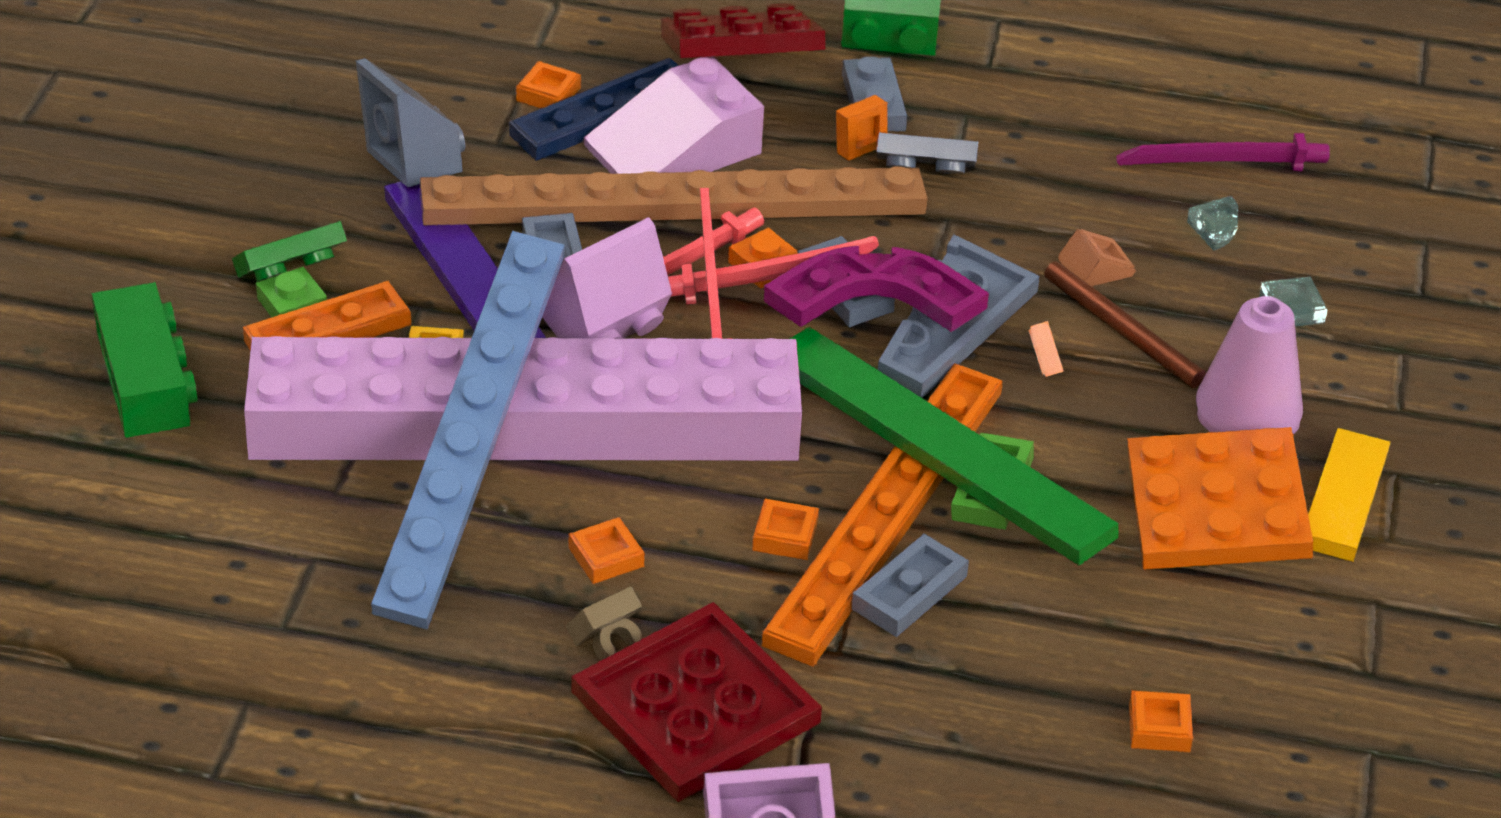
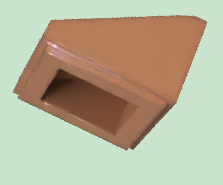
[1058,229,1136,286]

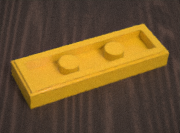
[1308,428,1391,562]

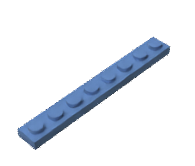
[371,231,565,630]

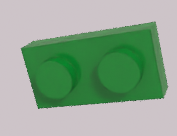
[232,221,347,282]

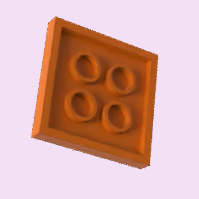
[1127,427,1313,570]

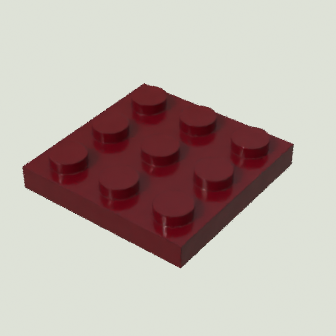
[661,4,826,58]
[571,602,822,802]

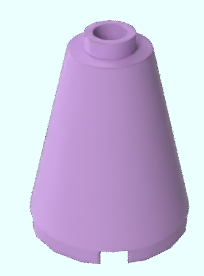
[1196,296,1303,434]

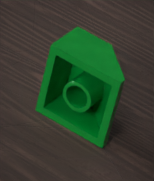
[841,0,941,56]

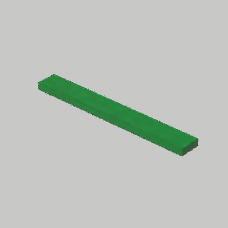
[789,326,1119,566]

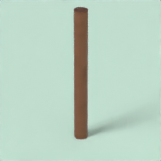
[1044,261,1206,388]

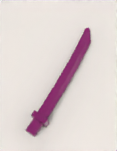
[1116,133,1330,171]

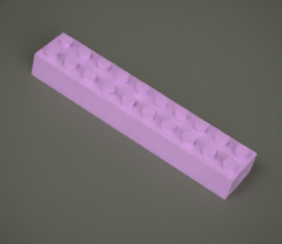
[244,336,802,461]

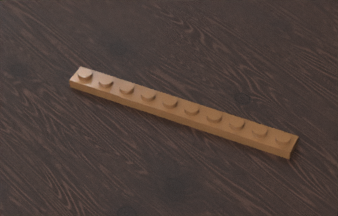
[420,166,928,225]

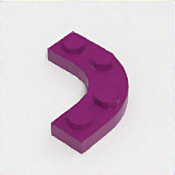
[764,246,989,332]

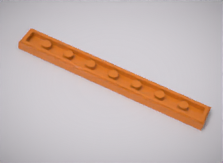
[762,363,1003,667]

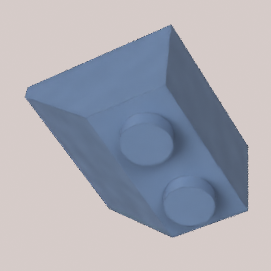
[356,58,465,187]

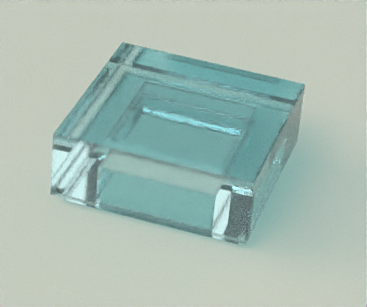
[1259,277,1328,327]

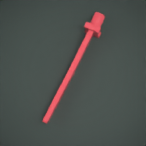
[700,188,732,339]
[663,207,764,275]
[668,236,879,305]

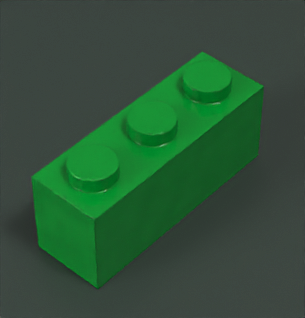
[91,282,197,438]

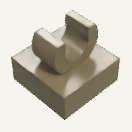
[566,586,642,660]

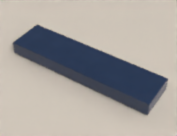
[509,58,679,161]

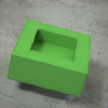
[256,267,327,317]

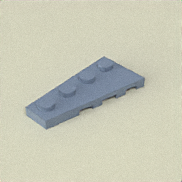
[878,235,1040,398]

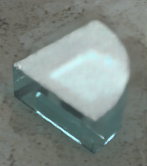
[1187,196,1239,251]

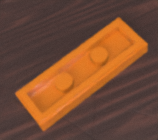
[243,281,411,351]

